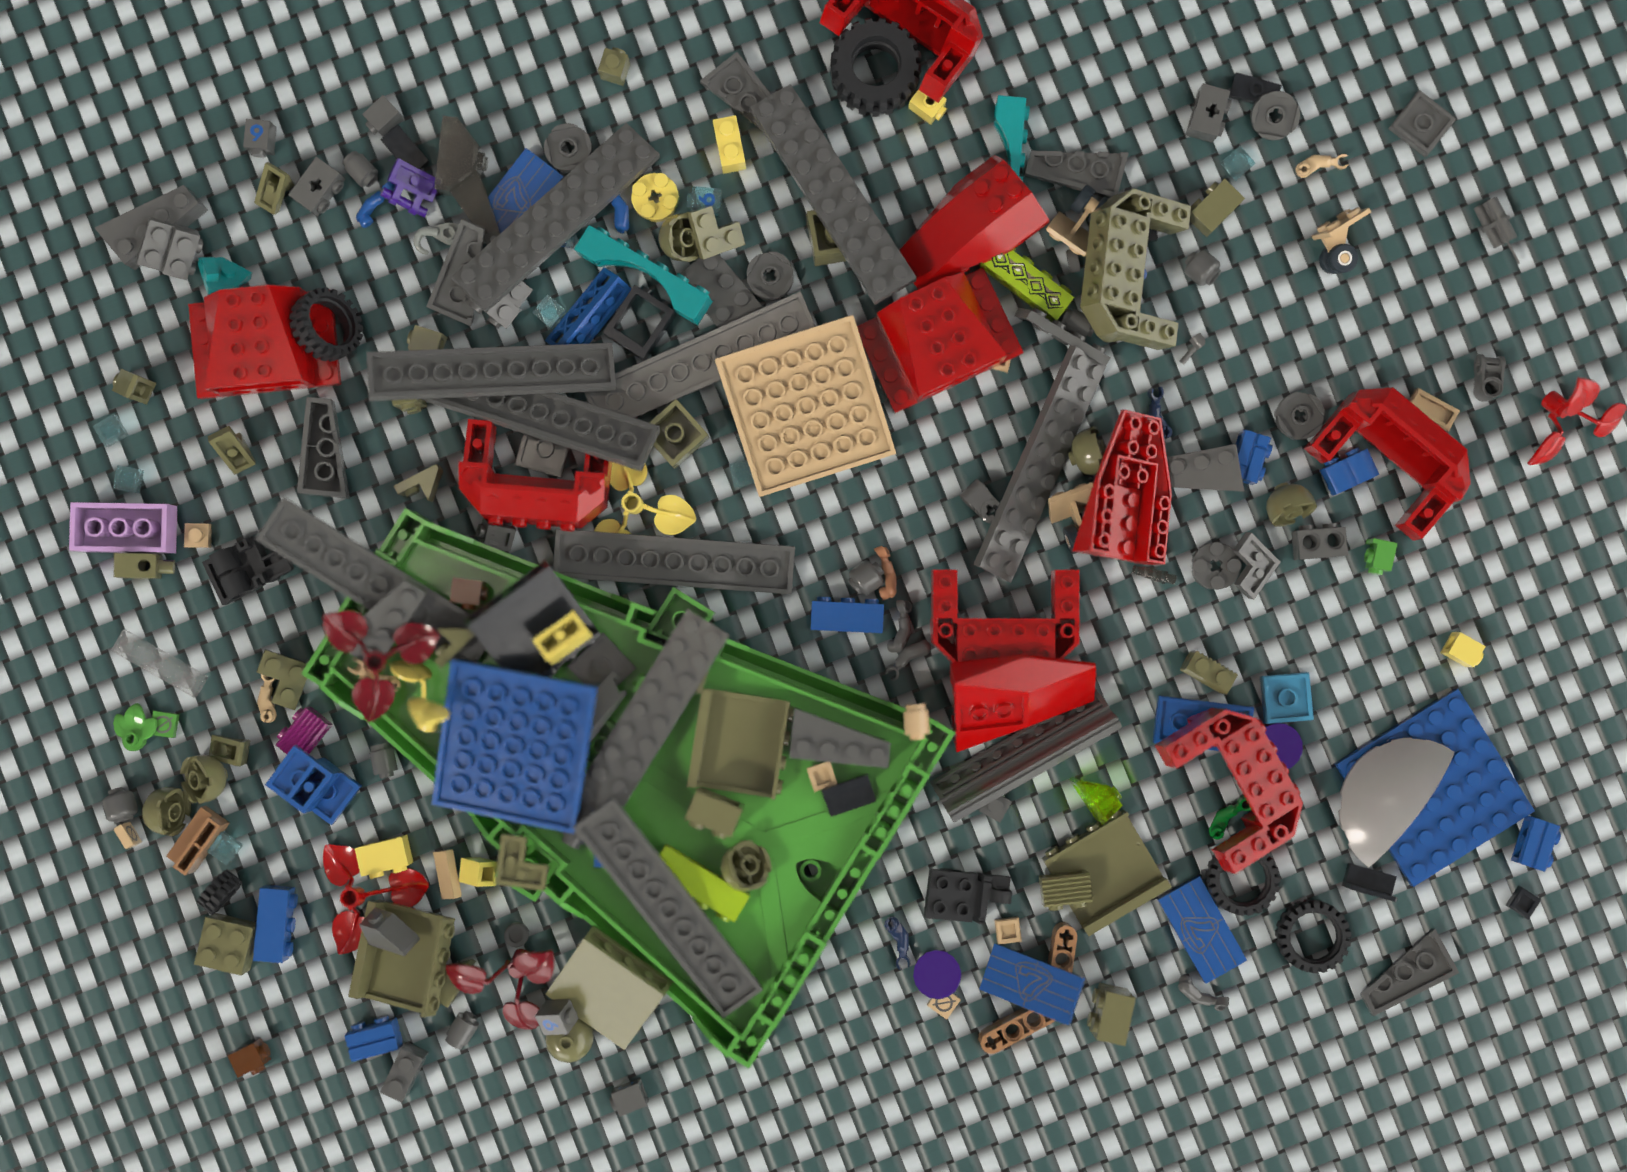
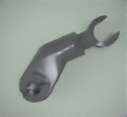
[887,600,912,653]
[885,640,931,681]
[1178,975,1229,1011]

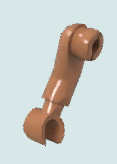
[874,546,897,600]

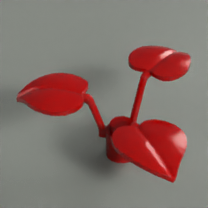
[1527,378,1627,465]
[323,844,429,955]

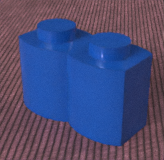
[1320,447,1379,496]

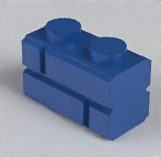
[1236,430,1273,485]
[1511,816,1561,872]
[345,1015,403,1062]

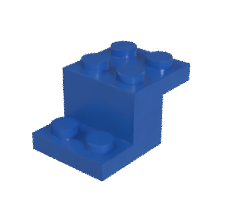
[265,745,362,825]

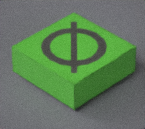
[152,711,180,738]

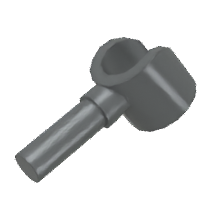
[1180,333,1206,365]

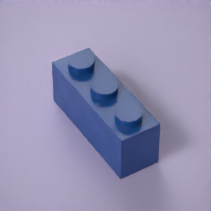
[811,597,884,633]
[253,885,298,963]

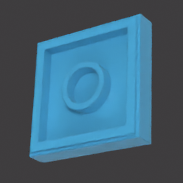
[1260,672,1314,724]

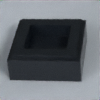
[1505,885,1541,920]

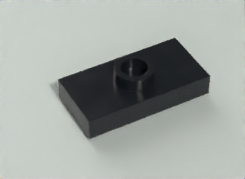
[1229,72,1282,104]

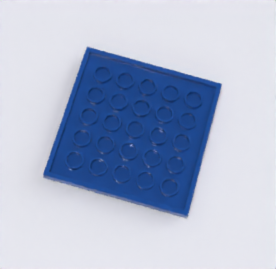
[432,658,598,834]
[1334,689,1535,887]

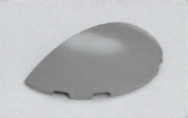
[1338,737,1455,868]

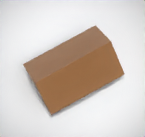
[166,806,230,875]

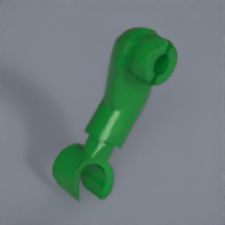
[1209,796,1251,840]

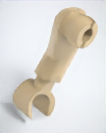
[1296,154,1349,178]
[348,657,401,692]
[257,674,277,723]

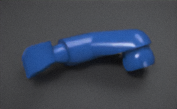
[356,182,395,228]
[610,195,630,234]

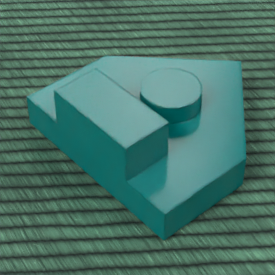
[198,257,252,295]

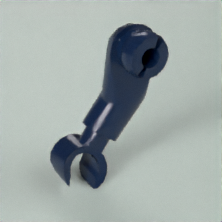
[1147,387,1172,439]
[884,917,911,970]

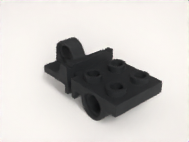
[202,536,294,605]
[923,868,1012,925]

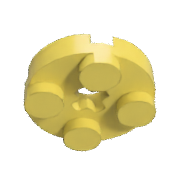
[631,173,679,222]

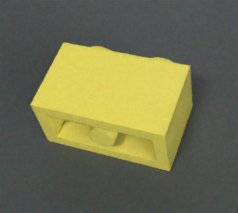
[713,115,746,174]
[532,611,593,665]
[355,835,413,879]

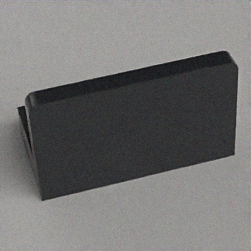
[821,774,876,817]
[1342,863,1397,902]

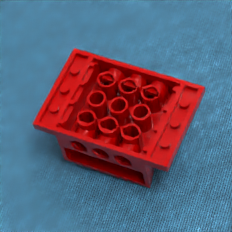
[857,268,1024,414]
[188,285,341,399]

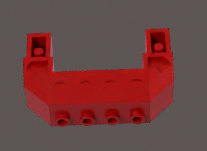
[819,0,983,103]
[1303,387,1471,540]
[458,419,612,532]
[930,570,1080,663]
[1154,708,1303,874]

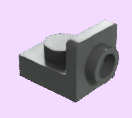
[476,518,516,551]

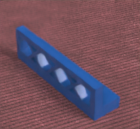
[545,267,631,345]

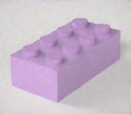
[69,502,177,554]

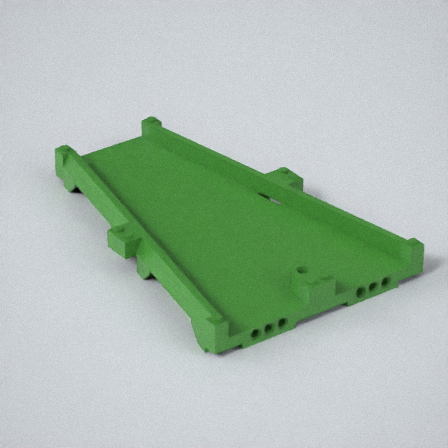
[301,508,955,1069]

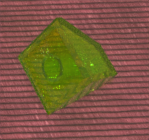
[1069,777,1123,824]

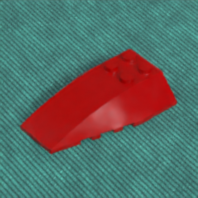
[899,155,1050,289]

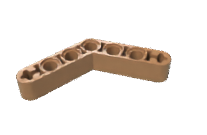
[979,922,1077,1054]

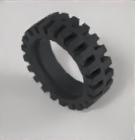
[290,287,363,362]
[1205,854,1280,916]
[1275,899,1352,973]

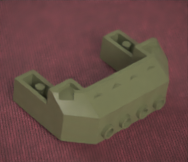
[1080,189,1191,350]

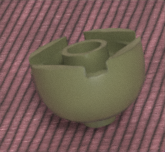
[658,213,699,262]
[1068,426,1106,475]
[1266,482,1317,527]
[180,755,228,804]
[142,787,191,836]
[721,840,772,891]
[545,1019,594,1063]

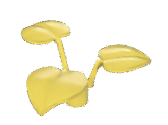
[594,462,696,535]
[389,660,450,733]

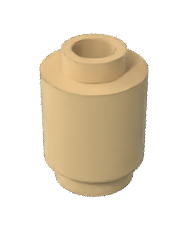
[903,704,930,740]

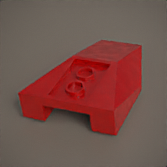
[1072,409,1172,565]
[950,654,1096,753]

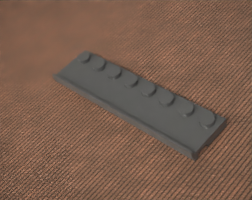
[930,688,1122,822]

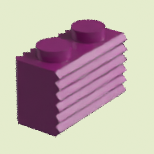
[275,706,333,754]

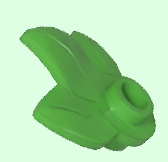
[113,703,157,751]

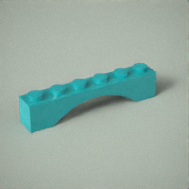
[993,95,1030,181]
[574,225,713,326]

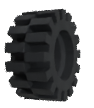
[196,869,242,915]

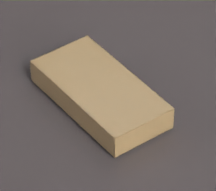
[1409,388,1460,432]
[433,849,462,899]

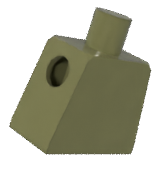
[114,553,175,579]

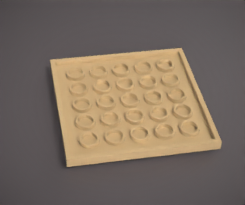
[715,315,896,497]

